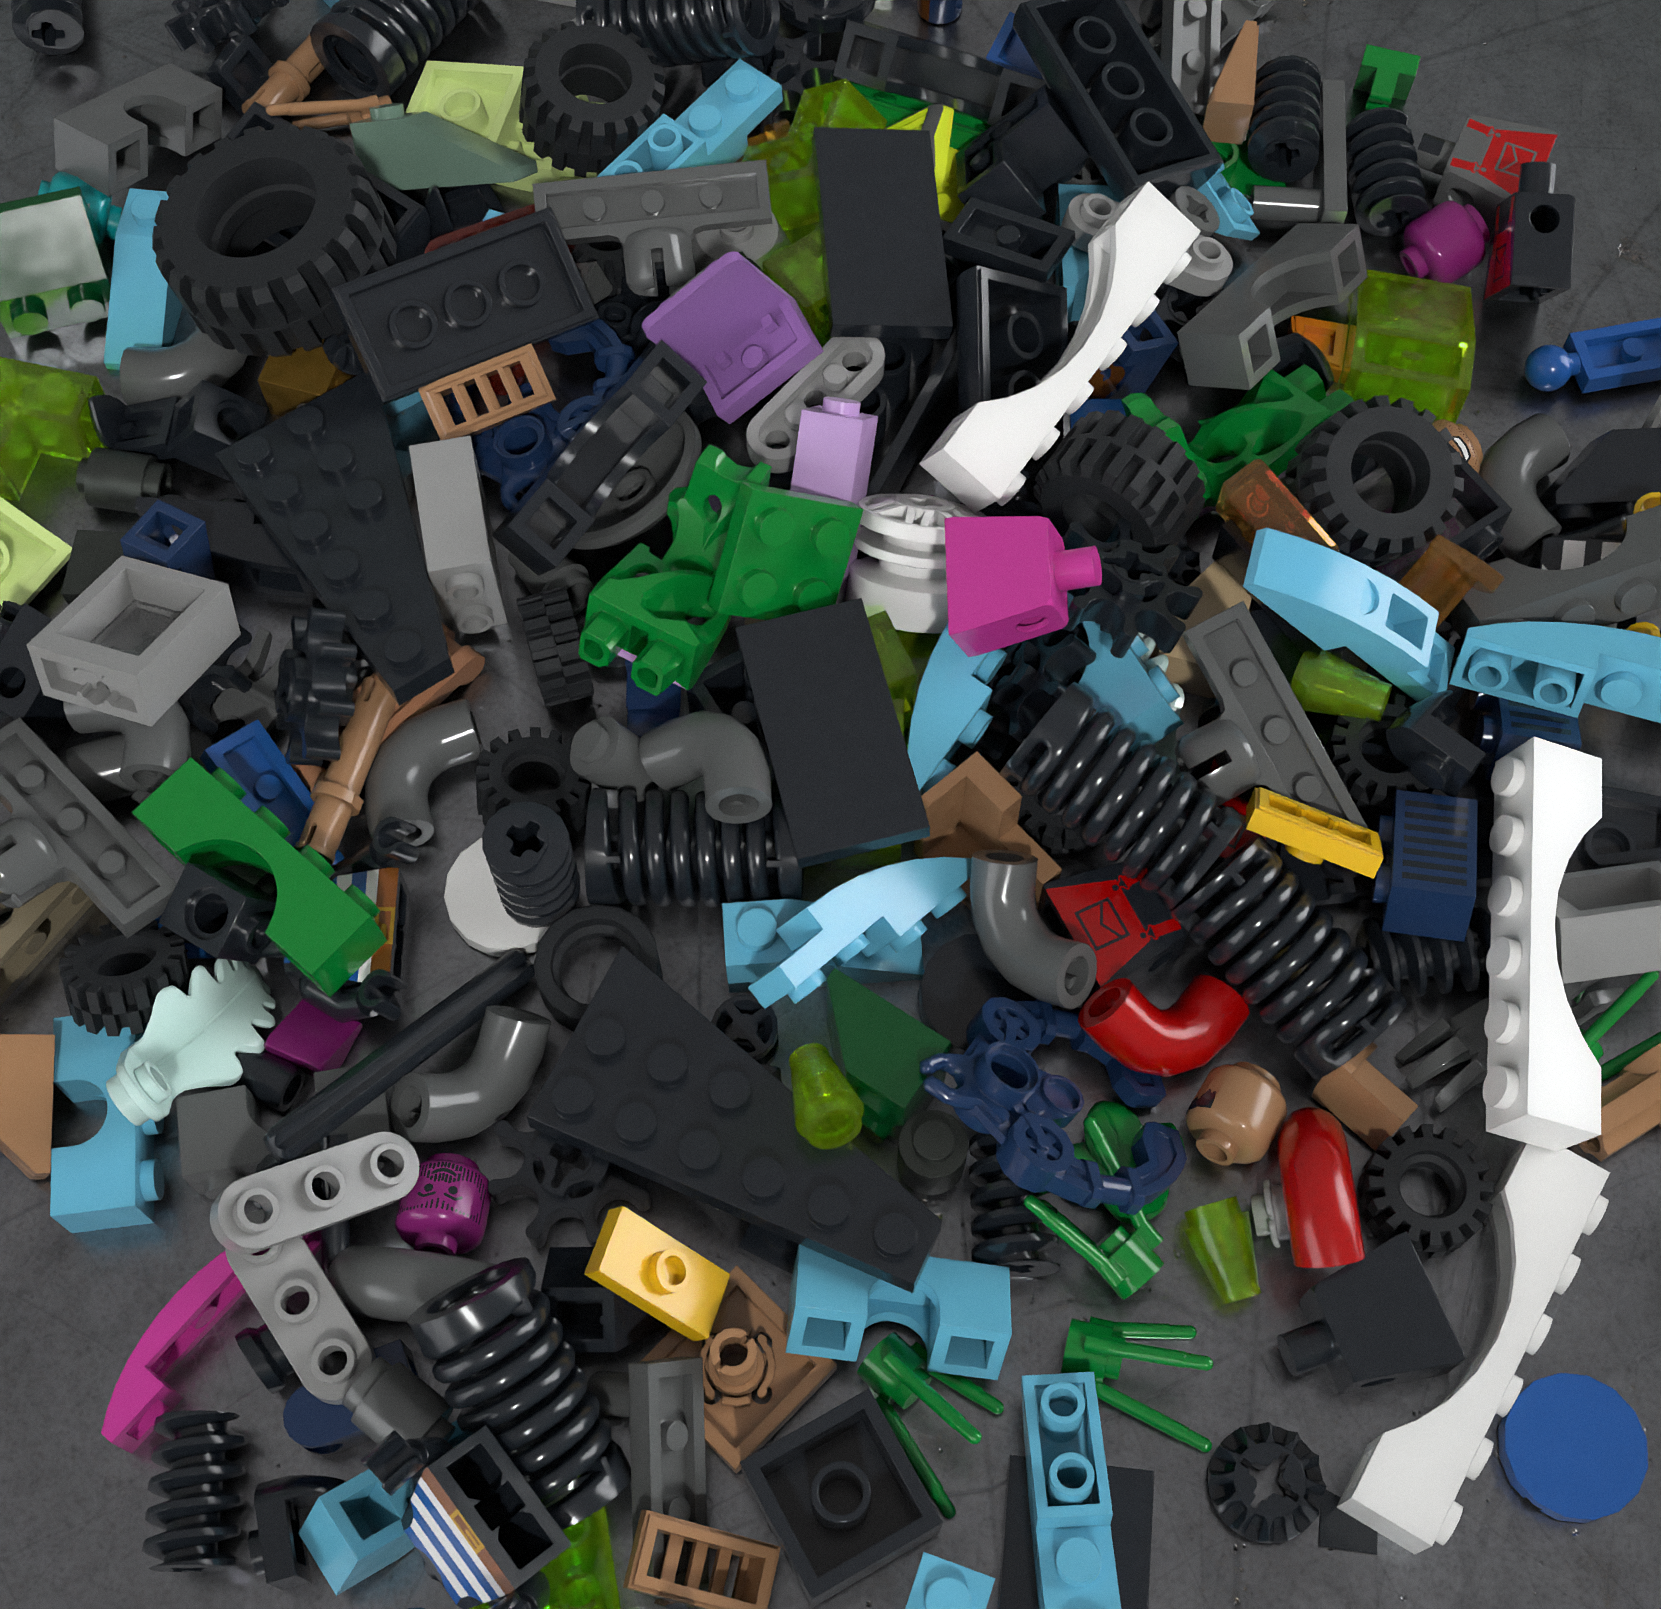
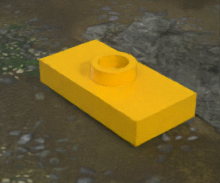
[1246,787,1384,879]
[584,1206,730,1342]

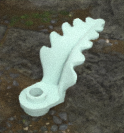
[106,958,275,1126]

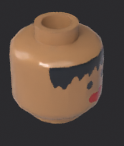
[1185,1062,1288,1166]

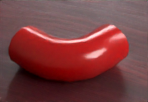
[1078,974,1250,1077]
[1277,1107,1365,1268]

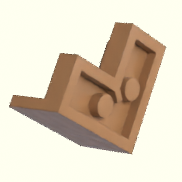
[913,751,1062,911]

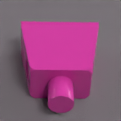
[944,516,1102,657]

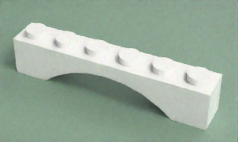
[919,181,1201,513]
[1482,737,1602,1151]
[1337,1142,1610,1554]

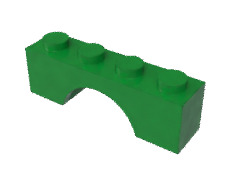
[132,757,387,998]

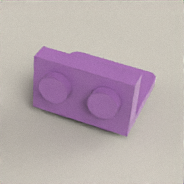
[642,251,824,424]

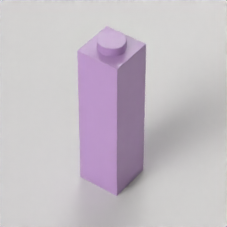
[790,397,878,604]

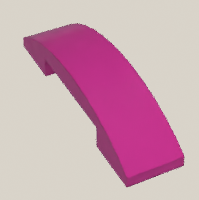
[101,1230,321,1454]

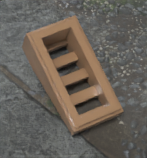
[1202,20,1259,145]
[418,343,557,440]
[623,1510,781,1609]

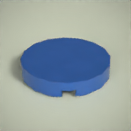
[1498,1373,1648,1523]

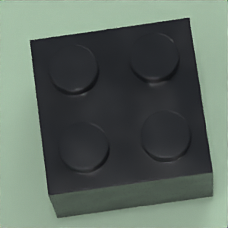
[740,1389,943,1608]

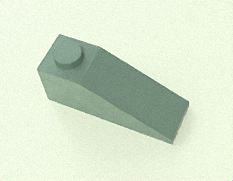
[350,103,538,190]

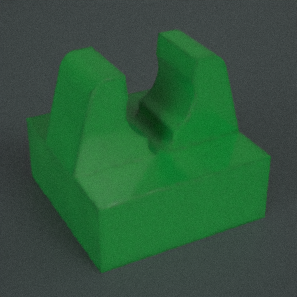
[1353,44,1421,111]

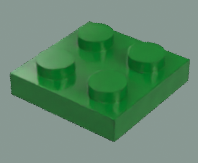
[707,482,864,620]

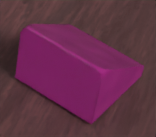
[263,999,363,1077]

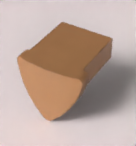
[1312,1042,1418,1150]

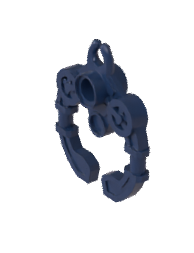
[430,318,635,512]
[920,997,1187,1215]

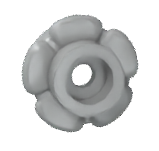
[1251,1179,1290,1248]

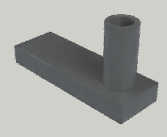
[1139,0,1221,125]
[1250,79,1348,224]
[587,1356,709,1595]

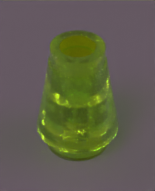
[1291,650,1392,722]
[789,1043,864,1149]
[1183,1196,1262,1305]

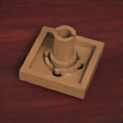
[640,1266,837,1474]

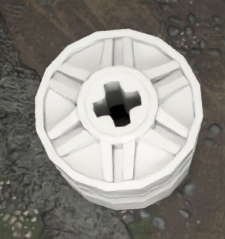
[845,494,986,634]

